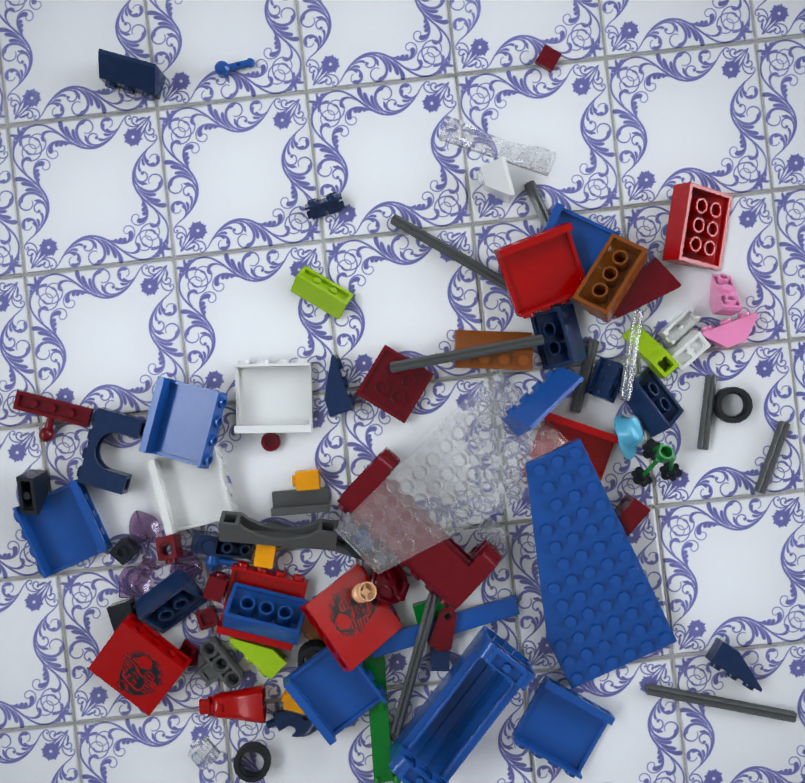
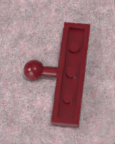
[13,390,94,442]

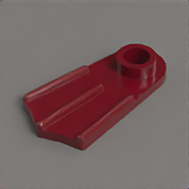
[428,607,456,652]

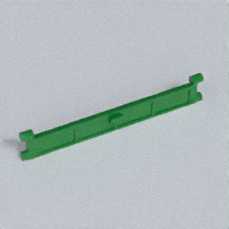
[365,654,401,783]

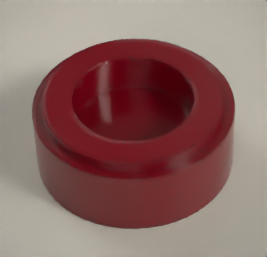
[261,433,281,451]

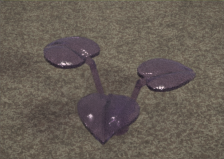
[119,510,203,598]

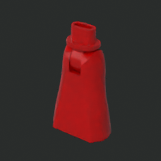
[199,685,267,723]

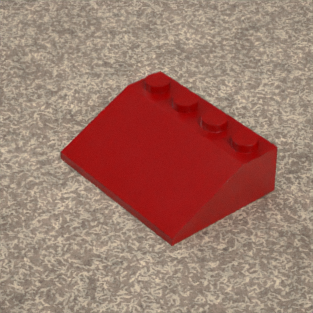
[662,182,732,271]

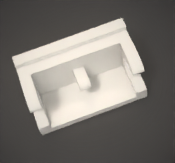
[657,306,701,347]
[667,329,711,371]

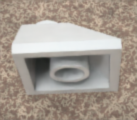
[477,156,515,203]

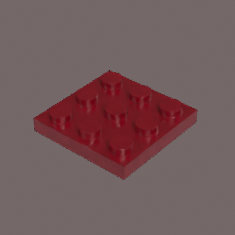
[355,345,434,423]

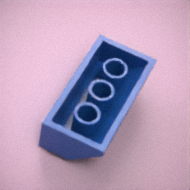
[502,367,584,437]
[222,582,309,645]

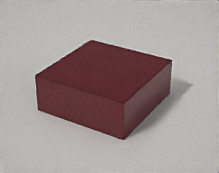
[535,44,562,73]
[195,605,220,631]

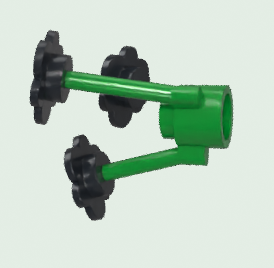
[631,439,682,487]

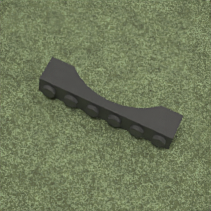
[219,511,339,551]

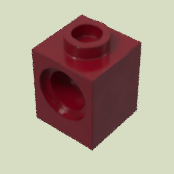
[155,534,183,564]
[202,571,230,603]

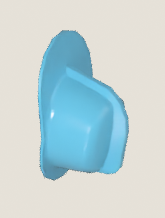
[614,414,643,460]

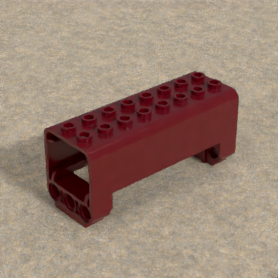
[337,446,502,610]

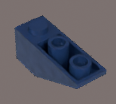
[324,355,355,417]
[190,530,255,559]
[705,637,762,692]

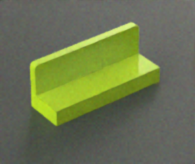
[291,266,354,319]

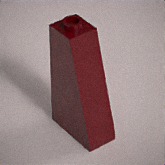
[612,257,681,320]
[614,494,651,537]

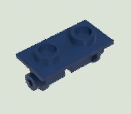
[305,192,345,220]

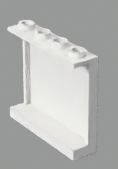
[233,359,313,434]
[147,443,238,536]

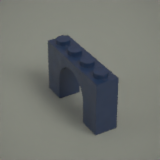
[77,407,147,495]

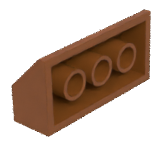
[572,233,648,323]
[454,330,533,371]

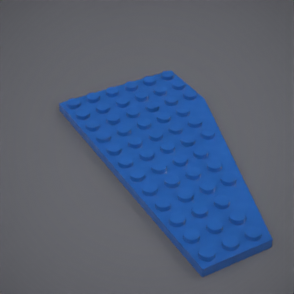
[525,438,677,689]

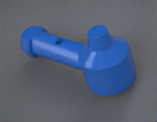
[215,58,255,78]
[205,555,239,571]

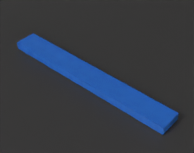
[372,595,520,658]

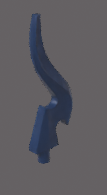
[266,710,317,737]

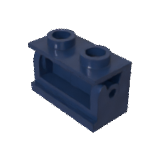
[586,356,628,403]

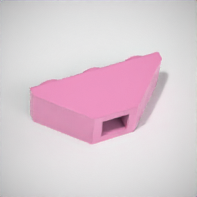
[709,273,742,316]
[701,311,758,349]

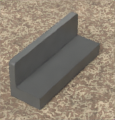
[271,487,331,517]

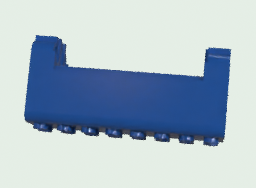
[389,626,536,783]

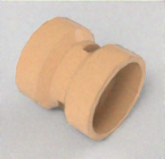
[352,581,377,603]

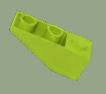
[622,323,680,379]
[229,637,289,680]

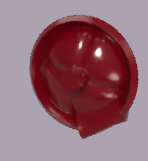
[371,563,410,604]

